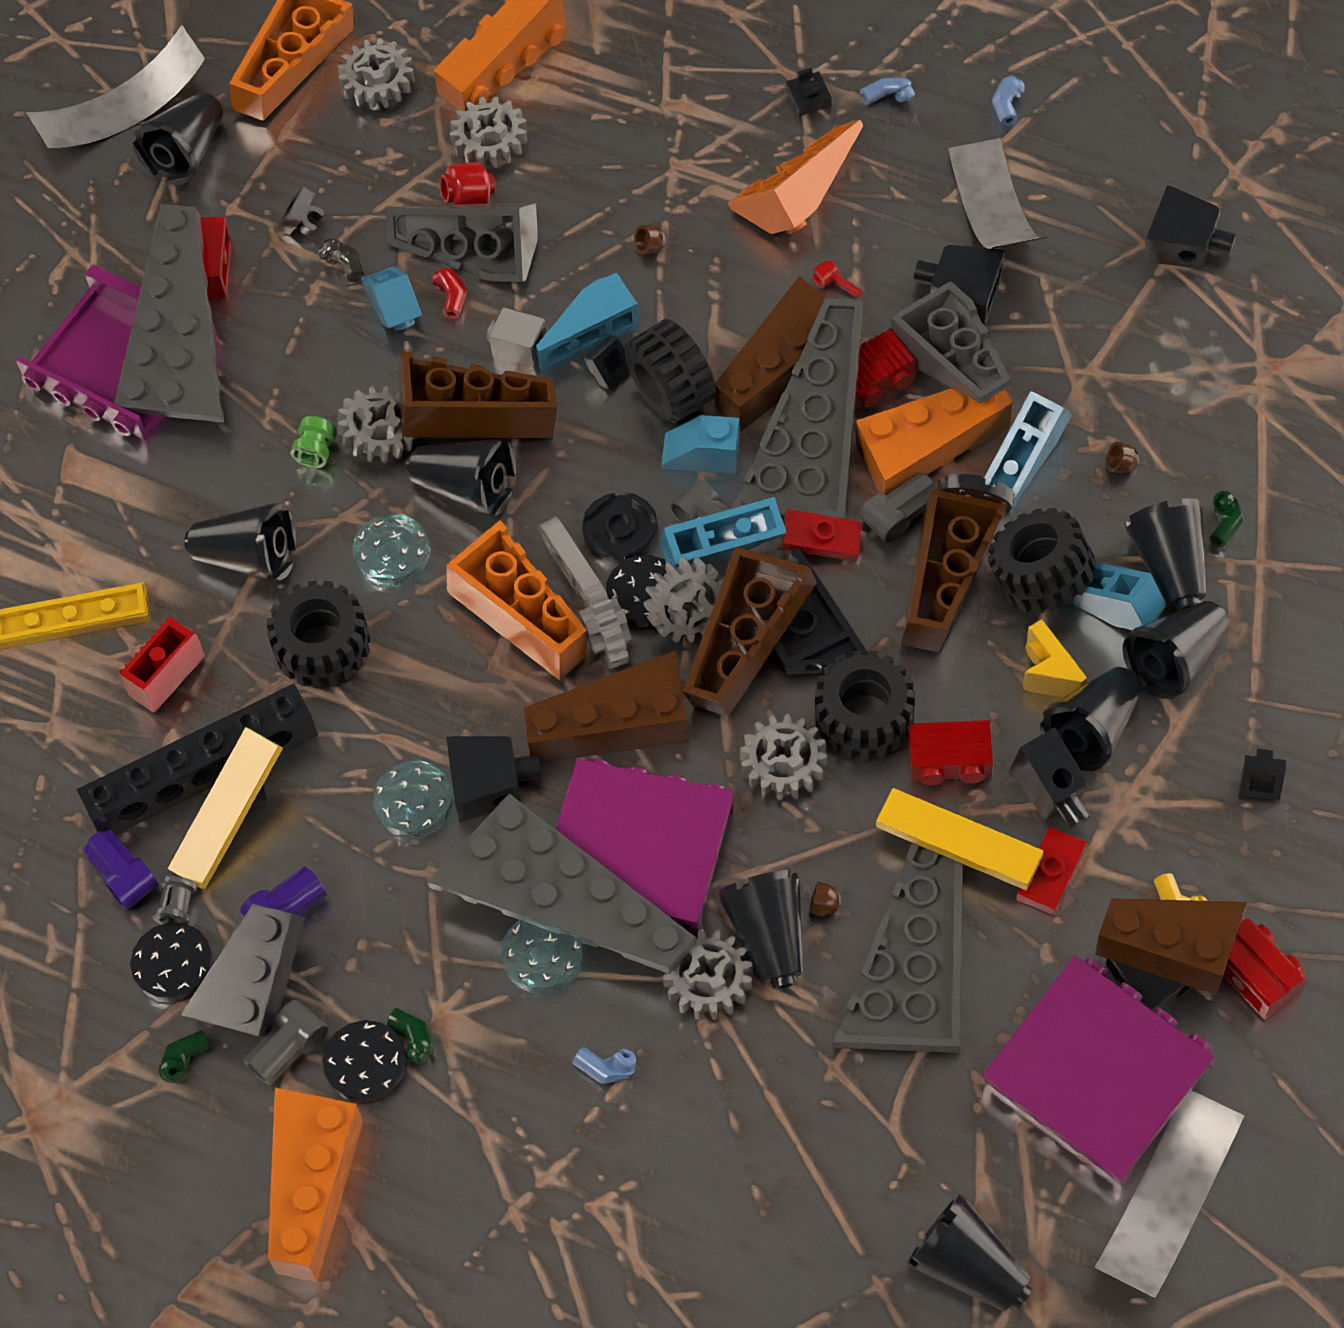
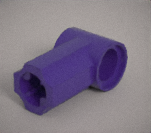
[82,829,159,910]
[240,866,327,918]

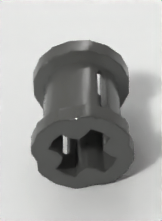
[152,876,197,924]

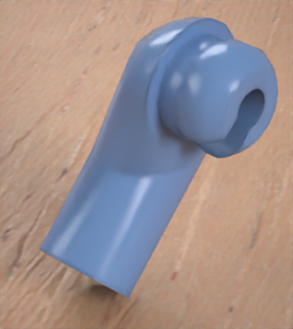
[992,76,1025,127]
[860,77,915,105]
[572,1047,636,1084]

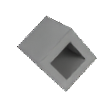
[487,307,546,369]

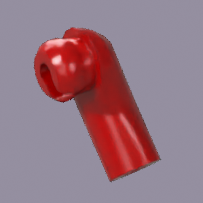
[432,268,467,319]

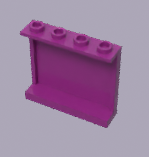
[16,264,219,440]
[556,758,735,939]
[982,955,1215,1186]

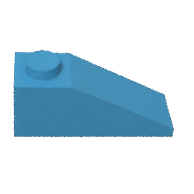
[536,272,640,372]
[984,391,1072,511]
[659,497,787,568]
[1072,562,1166,630]

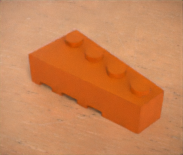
[229,0,353,121]
[433,0,567,112]
[856,388,1012,495]
[446,520,587,680]
[268,1087,364,1282]

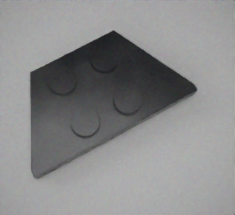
[772,548,869,675]

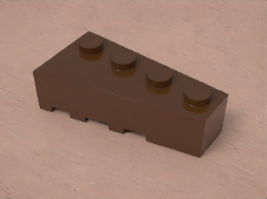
[715,276,825,432]
[398,351,557,438]
[901,489,1008,652]
[683,547,817,716]
[523,650,689,763]

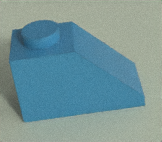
[361,266,422,331]
[661,415,741,474]

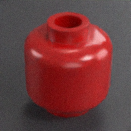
[440,162,495,205]

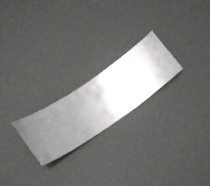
[26,24,205,148]
[948,138,1048,249]
[1094,1090,1245,1299]

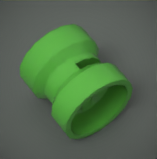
[290,416,337,468]

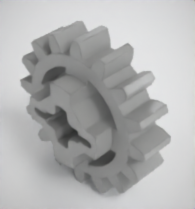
[338,38,415,109]
[450,97,528,168]
[337,386,417,463]
[643,558,724,642]
[579,583,632,669]
[740,714,827,800]
[663,929,753,1020]

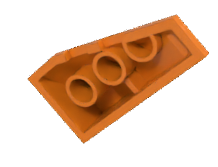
[727,119,863,234]

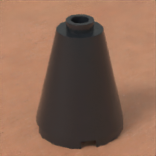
[132,92,223,185]
[406,439,516,515]
[1124,498,1206,611]
[184,503,296,581]
[1122,601,1230,699]
[1040,667,1143,772]
[718,870,803,990]
[907,1193,1033,1312]

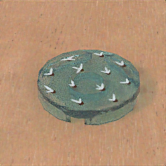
[352,514,430,586]
[373,761,453,838]
[501,920,583,993]

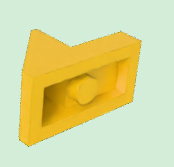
[1023,619,1087,698]

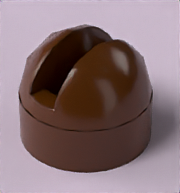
[634,225,665,255]
[1106,442,1139,474]
[809,881,841,916]

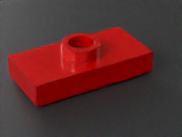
[781,509,862,562]
[1016,827,1087,916]

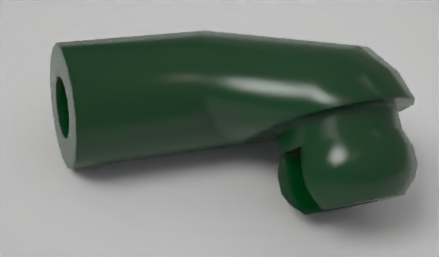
[1209,491,1244,549]
[387,1008,434,1063]
[159,1030,210,1083]

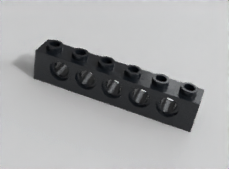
[76,683,318,835]

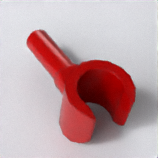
[812,261,863,298]

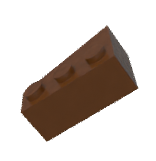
[1095,898,1247,995]

